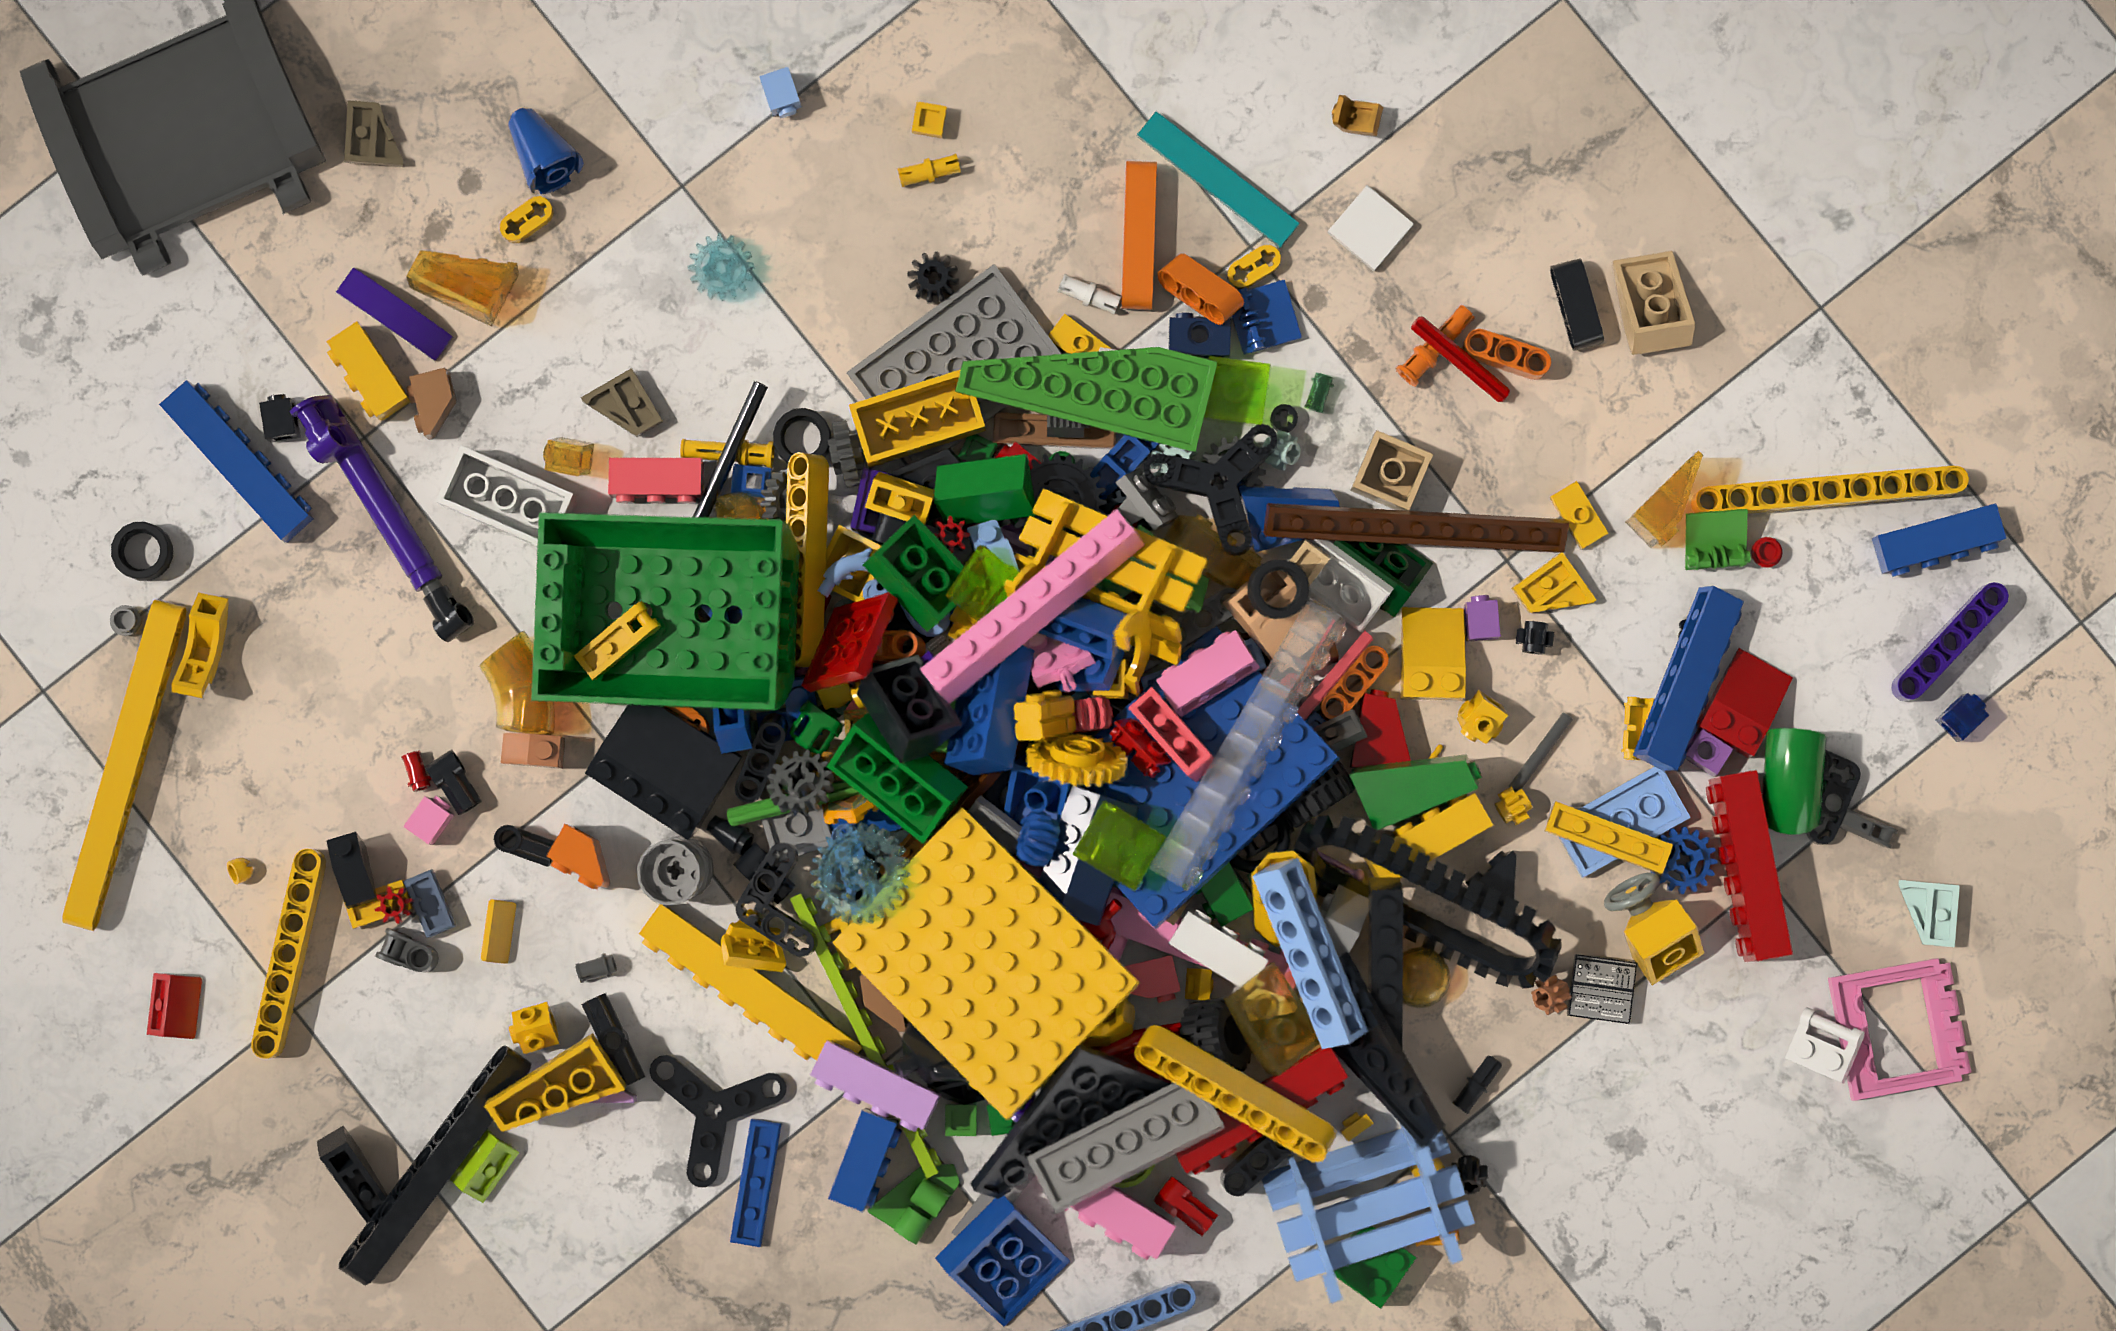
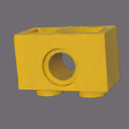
[865,472,935,525]

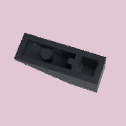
[317,1125,388,1223]

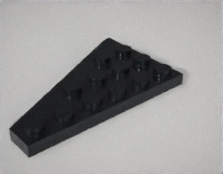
[970,1044,1172,1199]

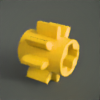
[1494,787,1533,825]

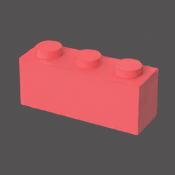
[608,458,704,503]
[1129,687,1219,783]

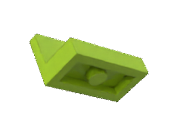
[449,1129,519,1203]

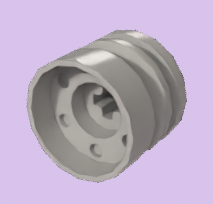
[637,836,714,905]

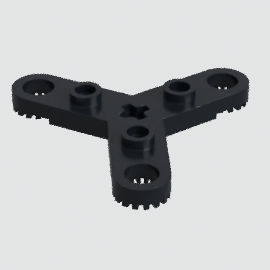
[1144,424,1278,556]
[650,1055,787,1188]

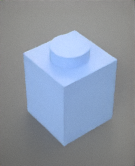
[759,67,801,118]

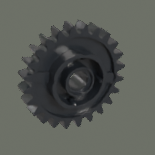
[1014,453,1107,538]

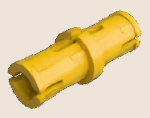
[897,154,961,187]

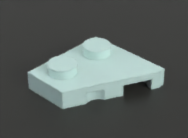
[1898,880,1960,948]

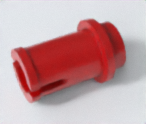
[401,751,432,792]

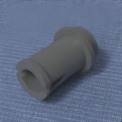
[575,953,617,983]

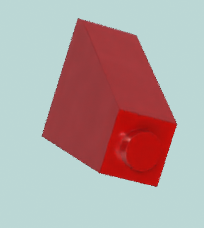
[1349,689,1411,768]

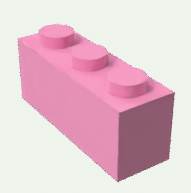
[1156,630,1260,718]

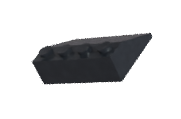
[585,704,742,840]

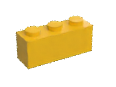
[326,321,410,421]

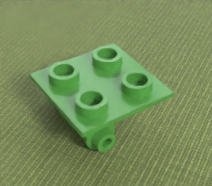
[1685,509,1751,570]

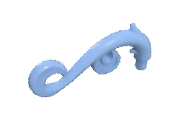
[817,548,951,637]

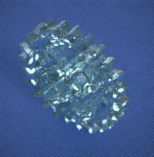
[810,822,911,925]

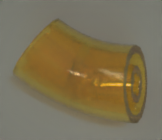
[479,631,555,735]

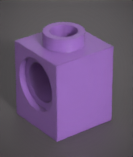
[1464,595,1501,641]
[1685,729,1733,776]

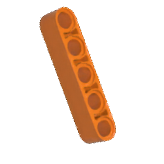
[1121,161,1157,310]

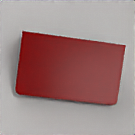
[146,973,202,1039]

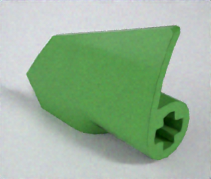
[868,1164,960,1245]

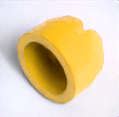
[227,857,253,885]

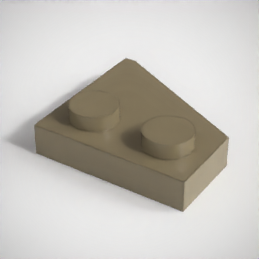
[344,100,404,167]
[581,368,663,437]

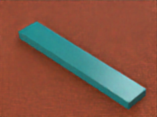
[1137,111,1300,248]

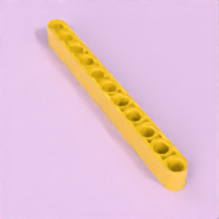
[62,599,187,931]

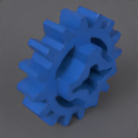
[1650,827,1718,894]

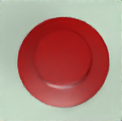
[1751,537,1783,568]

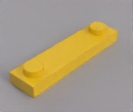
[1544,801,1673,875]

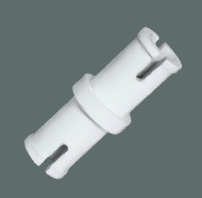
[1057,274,1121,315]

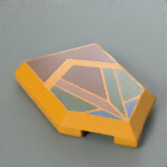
[822,794,879,824]

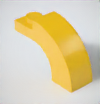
[171,592,228,698]

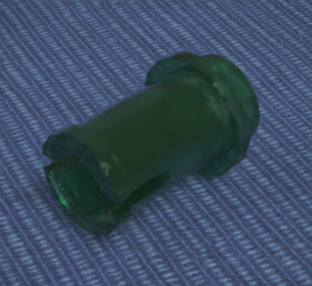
[1304,373,1334,413]

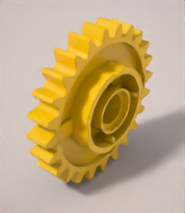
[1026,733,1127,787]

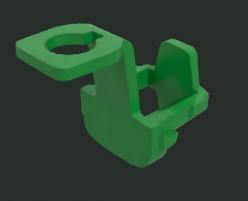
[789,683,853,755]

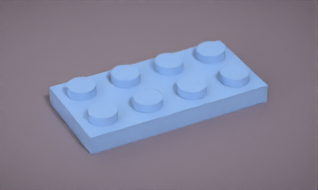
[1559,766,1691,878]

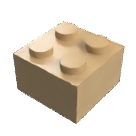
[1350,430,1433,511]

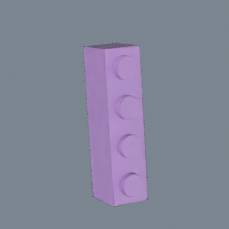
[810,1040,942,1132]

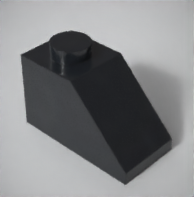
[326,832,377,909]

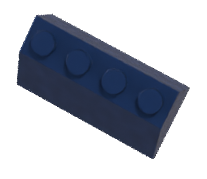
[1039,785,1140,926]

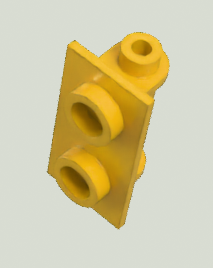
[1621,697,1655,760]

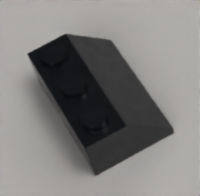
[857,654,963,764]

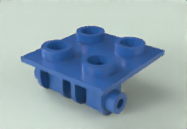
[1232,279,1302,355]

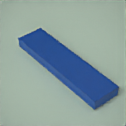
[730,1119,782,1247]

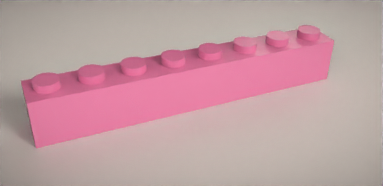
[920,510,1145,704]

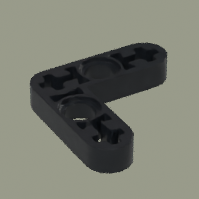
[1807,750,1861,845]
[736,843,818,957]

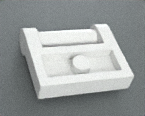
[1785,1007,1865,1084]

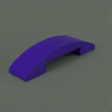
[336,267,453,362]

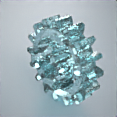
[688,233,755,301]

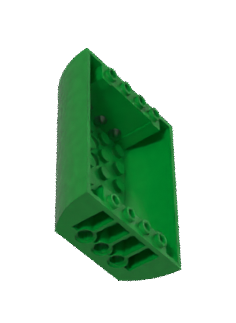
[531,513,799,710]

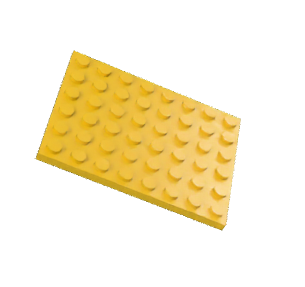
[832,807,1140,1120]

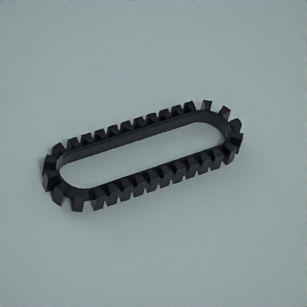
[1293,815,1562,989]

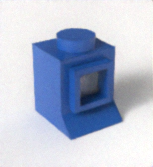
[731,464,773,501]

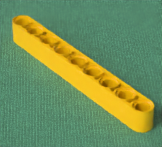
[1691,465,1969,514]

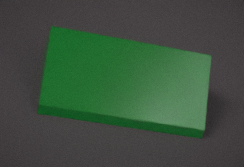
[934,454,1036,525]

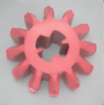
[1070,697,1113,734]

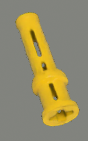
[680,439,775,469]

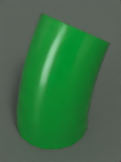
[1762,728,1826,835]

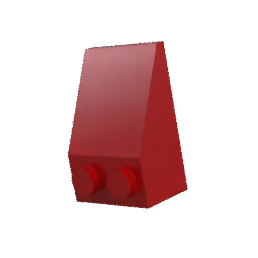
[1697,648,1793,758]

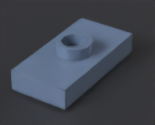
[403,869,457,938]

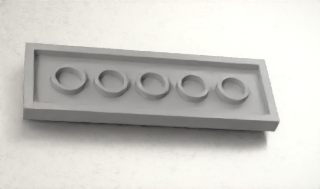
[1027,1083,1224,1214]

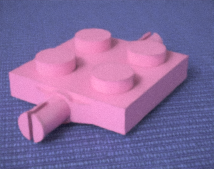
[1023,633,1095,692]

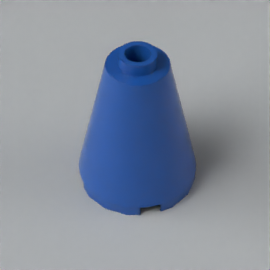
[508,108,584,194]

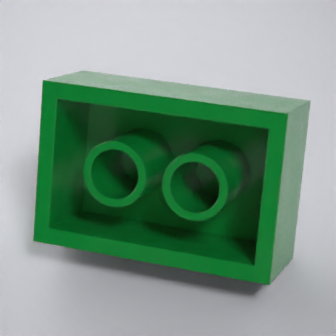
[862,515,979,632]

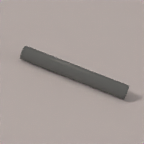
[1508,712,1573,792]

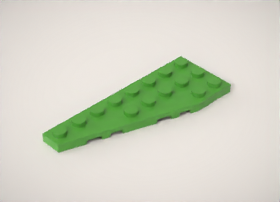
[955,347,1217,452]

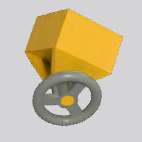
[1604,873,1705,985]

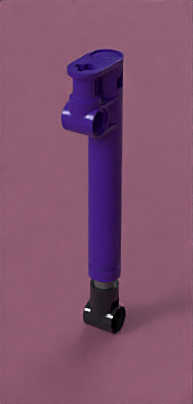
[290,395,474,642]

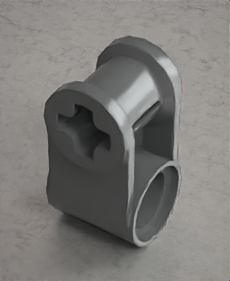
[375,928,439,973]

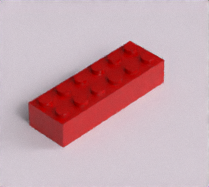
[1706,770,1793,962]
[1175,1047,1349,1175]

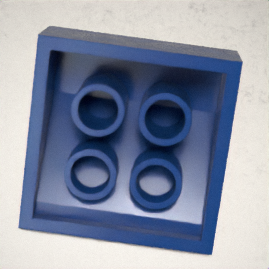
[935,1195,1070,1327]

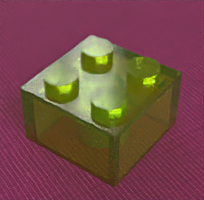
[1203,356,1271,427]
[1072,800,1166,891]

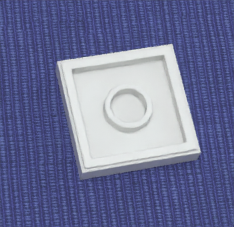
[1327,185,1414,271]

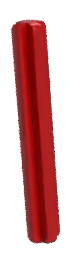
[1411,316,1510,402]

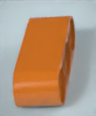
[1157,253,1244,325]
[1462,329,1551,380]
[1319,646,1389,721]

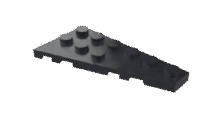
[1297,951,1445,1147]

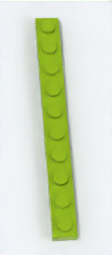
[790,893,942,1178]

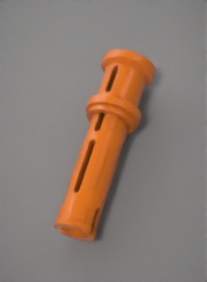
[1396,305,1475,387]

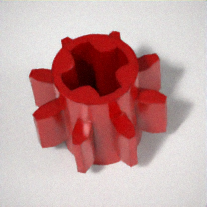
[934,516,970,554]
[374,886,414,924]

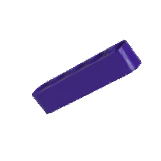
[1891,582,2009,702]

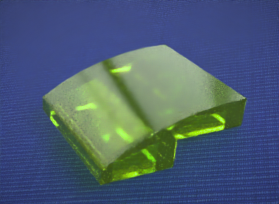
[945,545,1020,622]

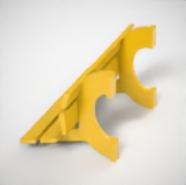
[1004,488,1207,696]

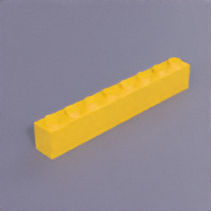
[639,904,863,1061]

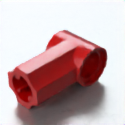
[1153,1176,1218,1236]

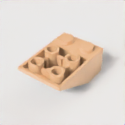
[1223,570,1329,674]

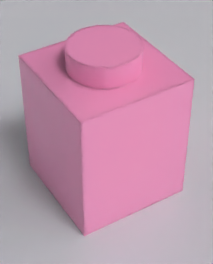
[403,795,454,845]

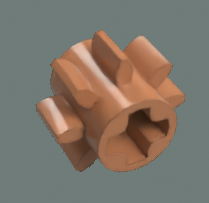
[1531,975,1571,1015]

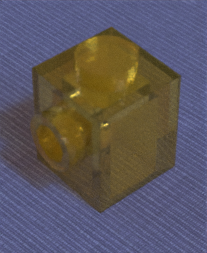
[543,437,594,476]

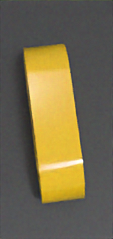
[500,196,554,243]
[1227,245,1281,290]

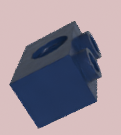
[1168,313,1231,360]

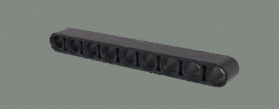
[338,1045,532,1286]

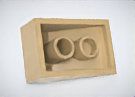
[1612,251,1695,355]

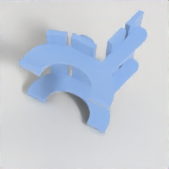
[1261,1124,1475,1303]

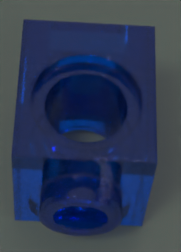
[1935,693,1989,742]

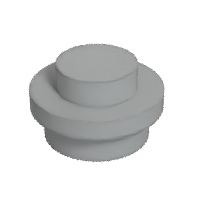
[110,605,141,636]

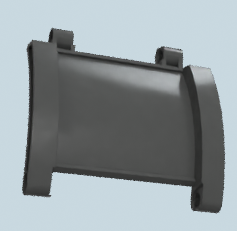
[20,0,326,276]

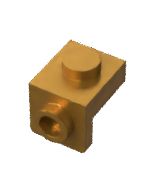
[1332,95,1384,136]

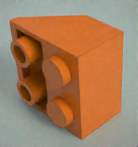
[547,824,611,890]

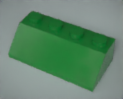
[827,712,968,844]

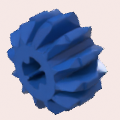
[1016,813,1060,867]

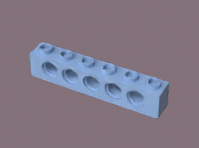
[1253,858,1368,1049]

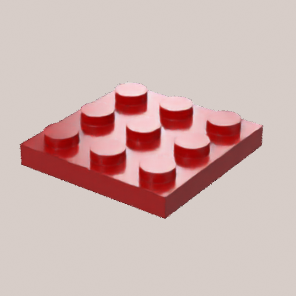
[801,592,898,692]

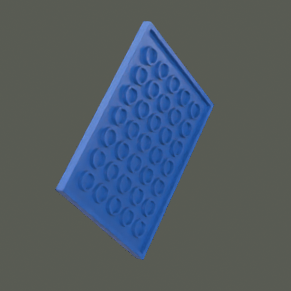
[1081,626,1340,929]

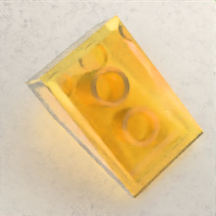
[1625,450,1703,548]
[1224,962,1320,1076]

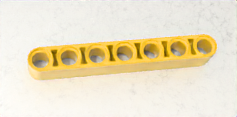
[786,452,829,667]
[251,849,326,1059]
[1134,1025,1336,1162]

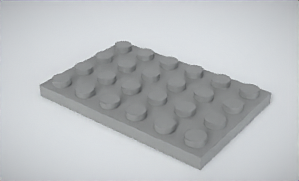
[846,264,1061,462]

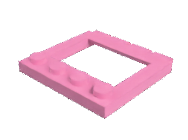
[1828,958,1972,1101]

